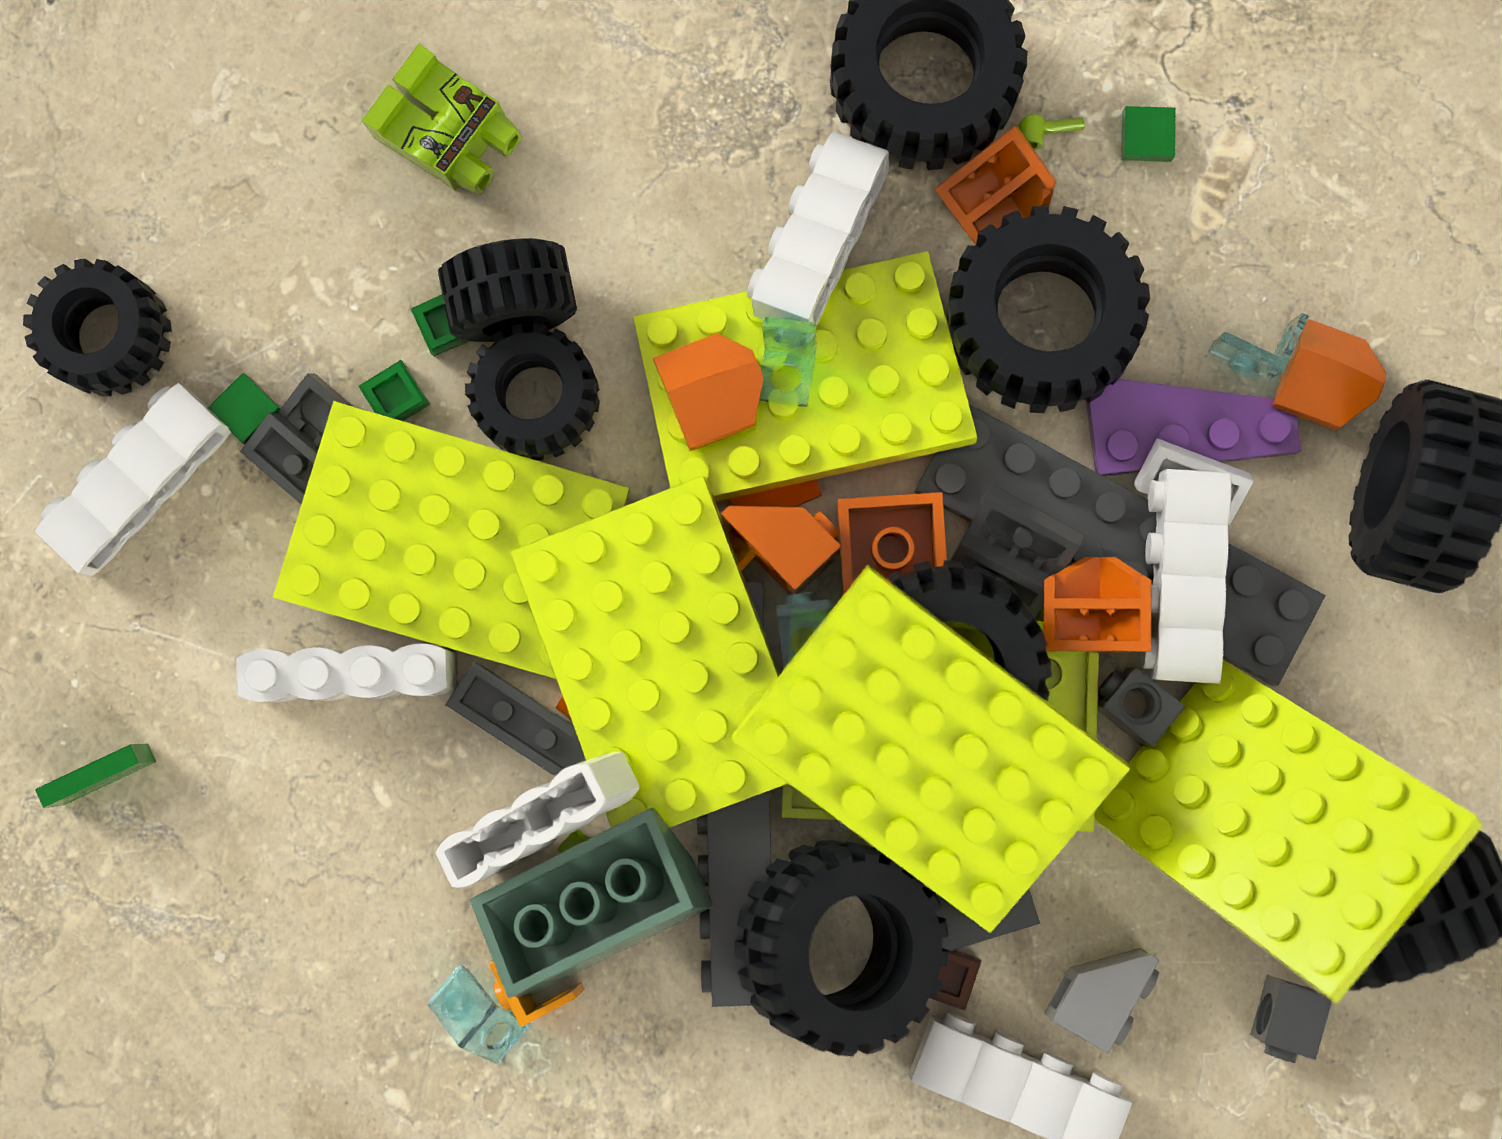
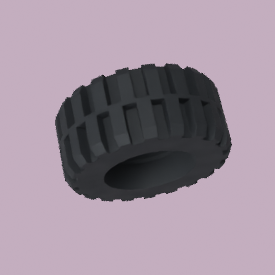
[830,0,1028,171]
[947,205,1150,414]
[1348,379,1502,593]
[885,560,1052,701]
[1348,830,1502,991]
[734,840,949,1057]

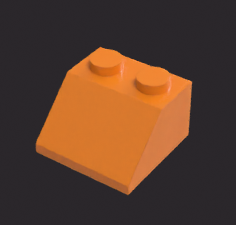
[721,506,841,600]

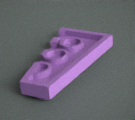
[1086,379,1302,476]

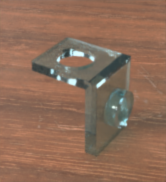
[1209,313,1309,380]
[759,317,817,407]
[776,592,831,669]
[427,965,530,1064]

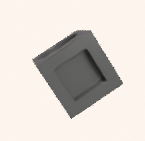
[1097,667,1185,747]
[1250,975,1332,1063]

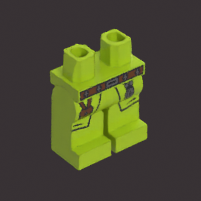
[361,43,522,195]

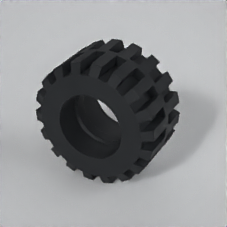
[438,238,577,342]
[23,259,172,396]
[465,323,600,460]

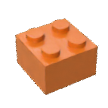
[837,492,947,596]

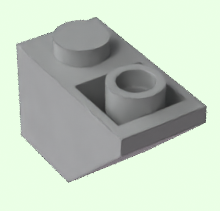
[1044,948,1159,1053]

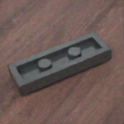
[445,661,586,776]

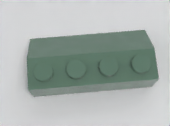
[469,808,713,998]

